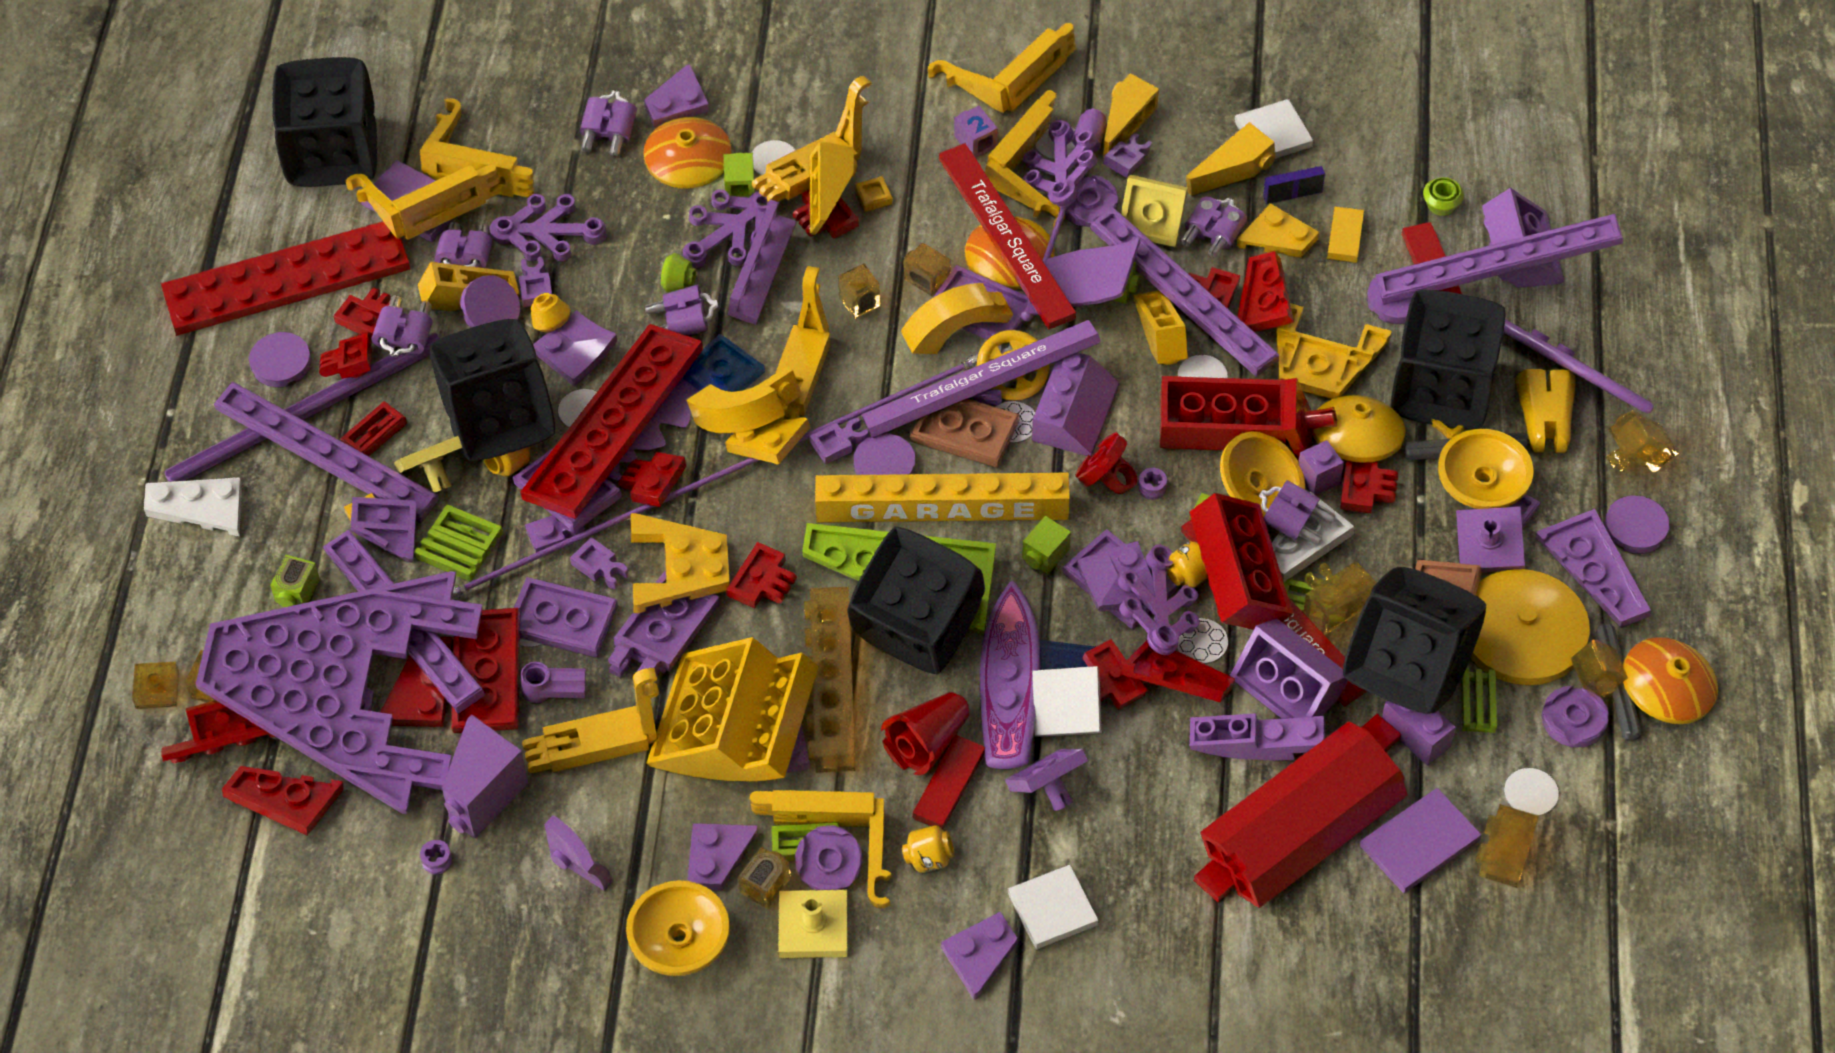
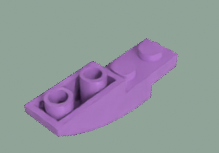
[1190,713,1325,760]

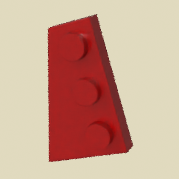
[1238,251,1294,332]
[380,637,454,727]
[1120,640,1235,703]
[222,766,344,836]

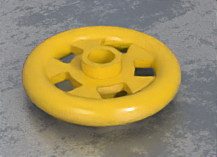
[977,330,1050,401]

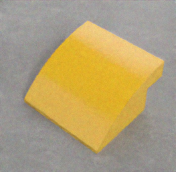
[646,637,819,781]

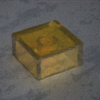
[132,661,179,709]

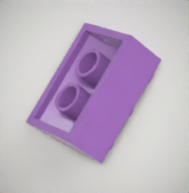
[1482,188,1564,288]
[1032,352,1119,456]
[1230,618,1348,719]

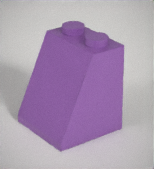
[442,715,528,838]

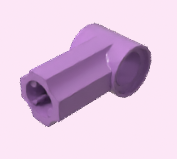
[521,662,586,703]

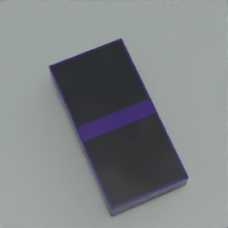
[1263,166,1325,204]

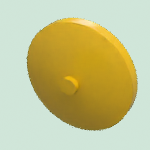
[1471,569,1590,685]

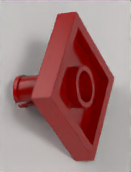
[1283,378,1337,462]

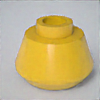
[531,293,571,332]

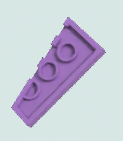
[1536,509,1651,628]

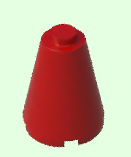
[881,692,969,776]

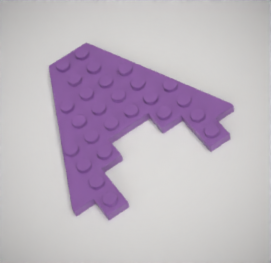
[196,571,483,814]

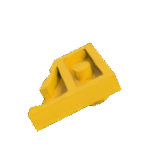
[1236,203,1319,258]
[725,417,810,464]

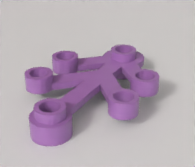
[1023,120,1097,208]
[682,189,769,268]
[490,194,607,261]
[1118,544,1200,655]

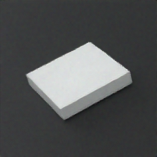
[1235,99,1313,159]
[1033,666,1102,737]
[1008,865,1098,950]

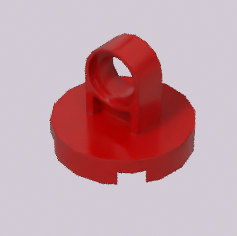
[1075,432,1137,494]

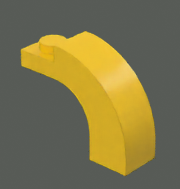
[901,283,1014,354]
[686,367,802,433]

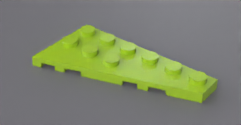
[802,523,996,636]

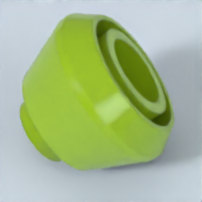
[1423,177,1464,216]
[661,253,697,293]

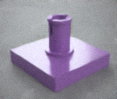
[1456,507,1525,573]
[1005,749,1088,811]

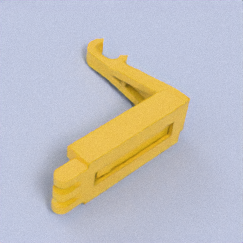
[927,23,1076,113]
[752,76,872,202]
[985,90,1065,229]
[420,98,535,198]
[345,164,502,240]
[776,266,831,420]
[522,668,659,773]
[750,790,892,908]

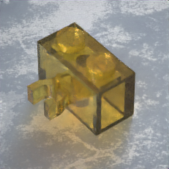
[1606,410,1679,472]
[1303,561,1377,635]
[1475,804,1539,888]

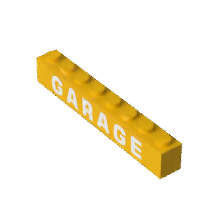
[815,472,1070,523]

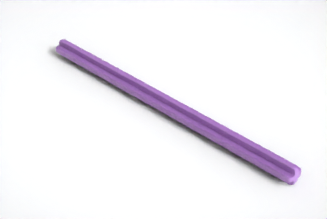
[164,333,440,482]

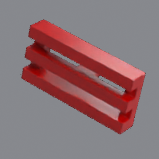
[340,401,407,456]

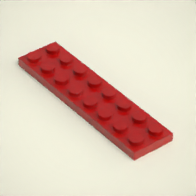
[160,221,411,336]
[520,324,703,519]

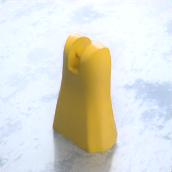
[1515,369,1576,453]

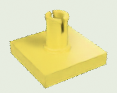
[1121,175,1188,247]
[394,436,462,493]
[778,890,847,958]

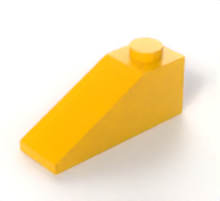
[1103,73,1159,160]
[1186,122,1275,196]
[810,141,857,235]
[418,262,520,311]
[1134,290,1188,365]

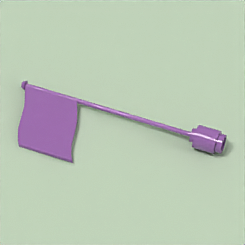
[1021,109,1141,321]

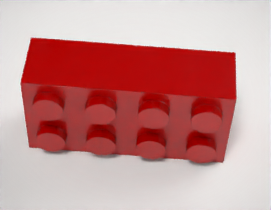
[1159,376,1286,450]
[1189,493,1293,630]

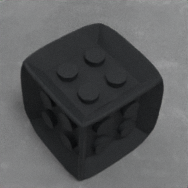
[272,57,377,187]
[1391,290,1506,430]
[430,319,555,461]
[847,527,985,675]
[1343,567,1486,714]

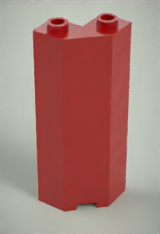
[1200,721,1408,908]

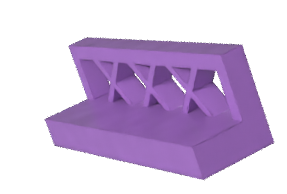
[728,200,796,325]

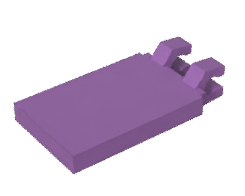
[608,571,719,684]

